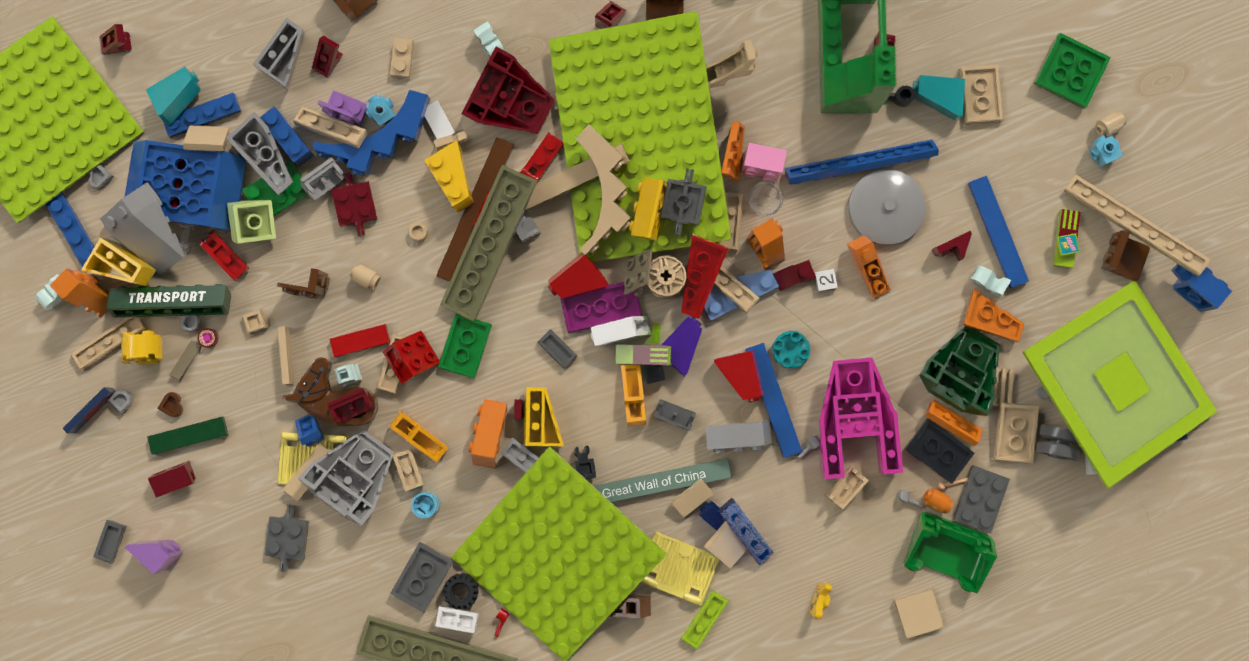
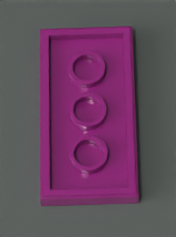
[560,281,642,333]

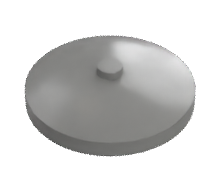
[848,169,925,245]

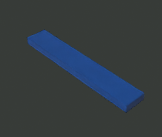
[968,175,1029,288]
[745,343,802,458]

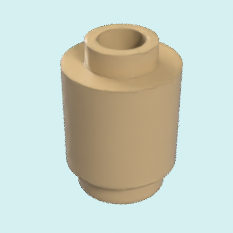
[1095,112,1126,138]
[350,264,381,290]

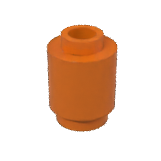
[923,487,954,514]

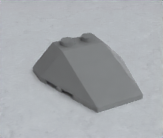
[100,183,185,275]
[298,430,394,526]

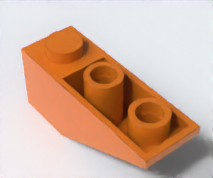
[847,235,890,298]

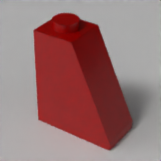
[548,253,609,298]
[714,350,764,403]

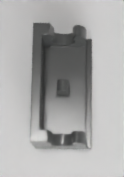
[653,399,696,431]

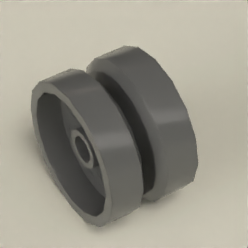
[1035,425,1081,461]

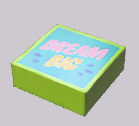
[1055,234,1080,256]

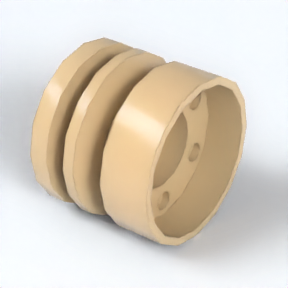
[646,256,686,299]

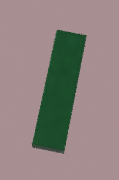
[147,417,229,455]

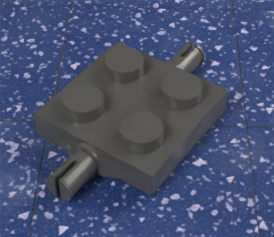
[661,168,707,235]
[265,505,309,572]

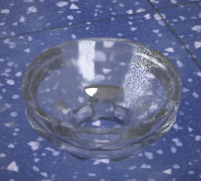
[748,181,783,216]

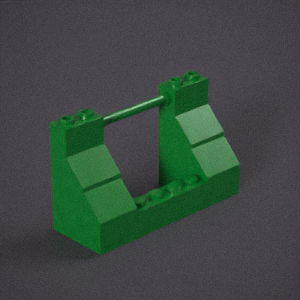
[818,0,896,113]

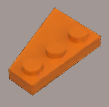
[721,121,745,182]
[962,288,1024,343]

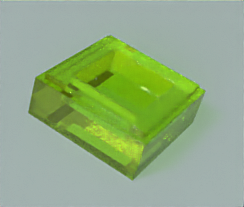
[651,323,661,344]

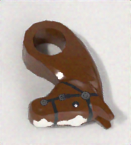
[283,357,379,426]

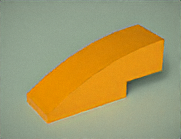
[621,364,646,427]
[389,410,449,463]

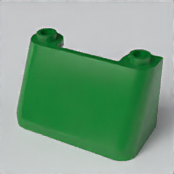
[903,512,997,594]

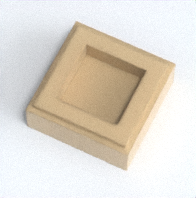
[242,309,268,334]

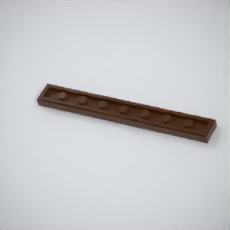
[436,137,514,282]

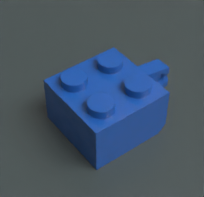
[1171,264,1232,312]

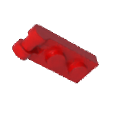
[520,132,564,183]
[199,230,249,281]

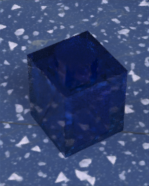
[698,500,729,530]

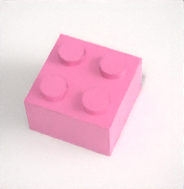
[741,143,787,182]

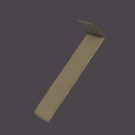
[169,340,201,382]

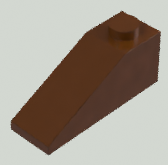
[609,595,651,619]

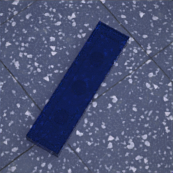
[717,498,774,565]

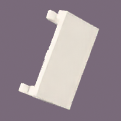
[435,606,479,633]

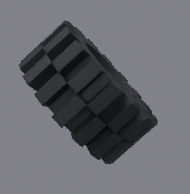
[442,573,479,610]

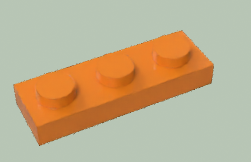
[925,399,983,446]

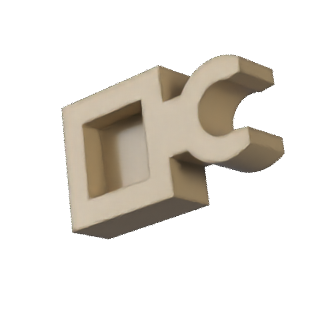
[434,131,468,151]

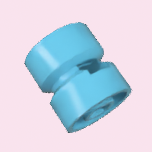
[411,492,440,518]

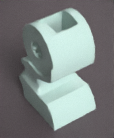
[473,21,505,56]
[970,266,1011,298]
[35,274,62,310]
[334,364,362,387]

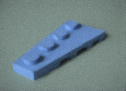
[704,270,779,321]

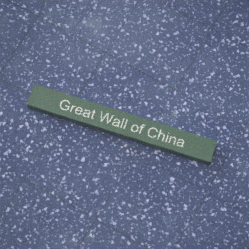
[594,458,731,502]

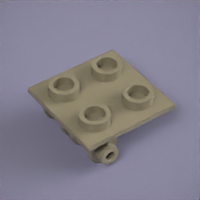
[624,249,652,296]

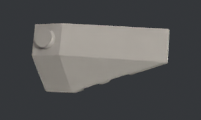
[226,112,293,195]

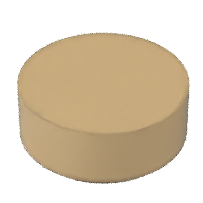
[408,222,428,242]

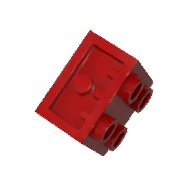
[383,330,440,384]

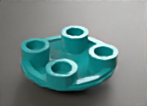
[772,331,811,369]

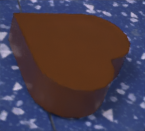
[157,392,183,417]

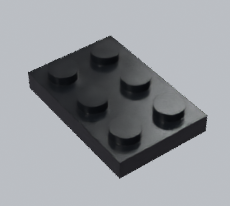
[904,418,975,484]

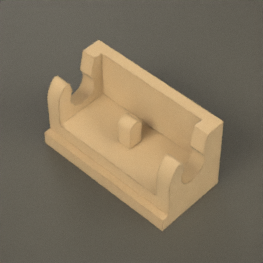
[825,467,869,509]

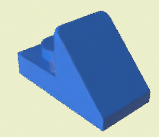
[295,414,324,447]

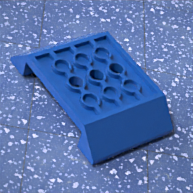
[124,140,247,232]

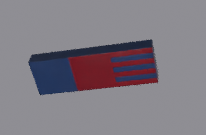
[63,387,116,434]

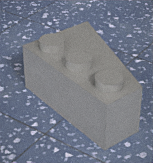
[253,18,305,90]
[705,421,772,453]

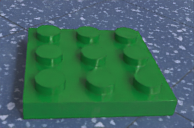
[1034,33,1111,109]

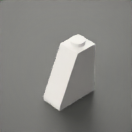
[591,316,651,346]

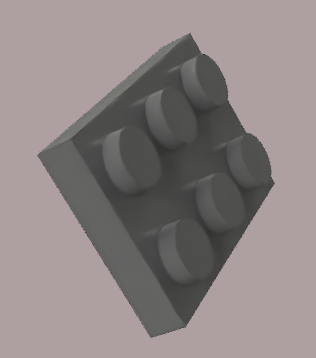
[953,465,1010,533]
[390,541,454,613]

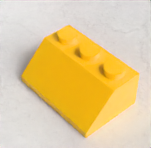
[629,178,667,241]

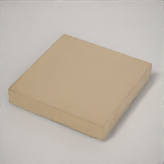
[183,125,229,151]
[704,516,755,569]
[894,589,944,639]

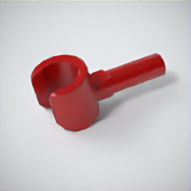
[494,608,509,637]

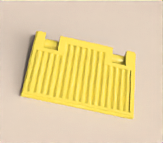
[278,432,351,485]
[641,531,719,606]

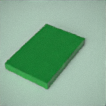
[438,313,492,379]

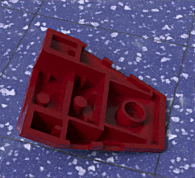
[461,46,555,134]

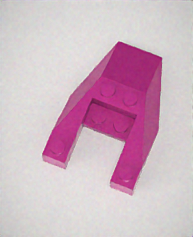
[819,358,903,479]

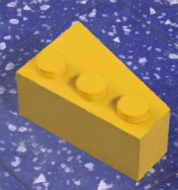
[424,140,473,213]
[81,237,156,286]
[523,387,564,446]

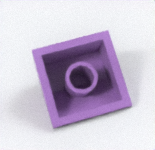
[125,540,183,575]

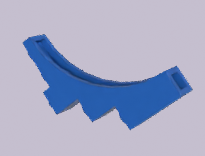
[312,90,430,176]

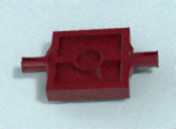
[331,172,378,237]

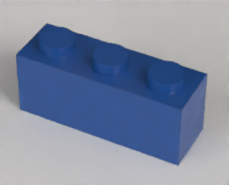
[260,106,314,167]

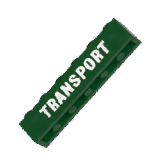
[107,284,231,318]

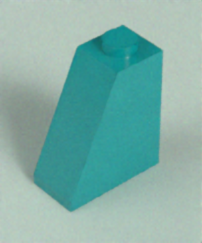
[146,66,201,126]
[912,75,965,121]

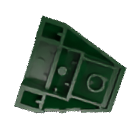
[919,326,1000,416]

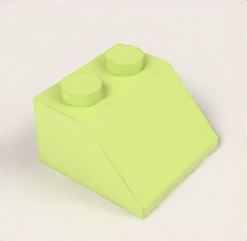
[227,200,276,244]

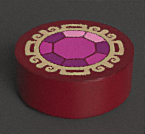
[197,328,219,348]

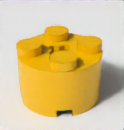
[121,331,163,365]

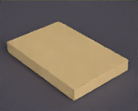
[959,65,1004,124]
[993,402,1040,463]

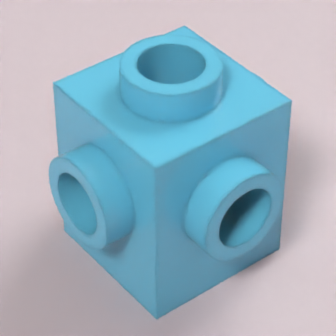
[366,94,396,126]
[1089,136,1123,168]

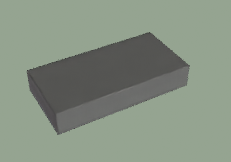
[537,329,577,369]
[93,520,127,563]

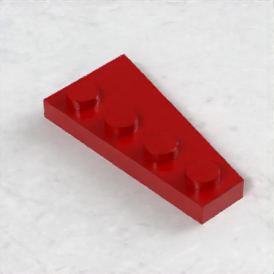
[681,234,728,319]

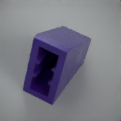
[661,316,702,376]

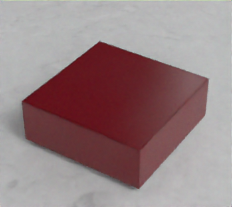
[514,399,524,419]

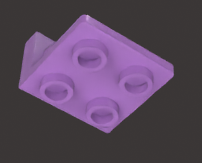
[318,90,368,127]

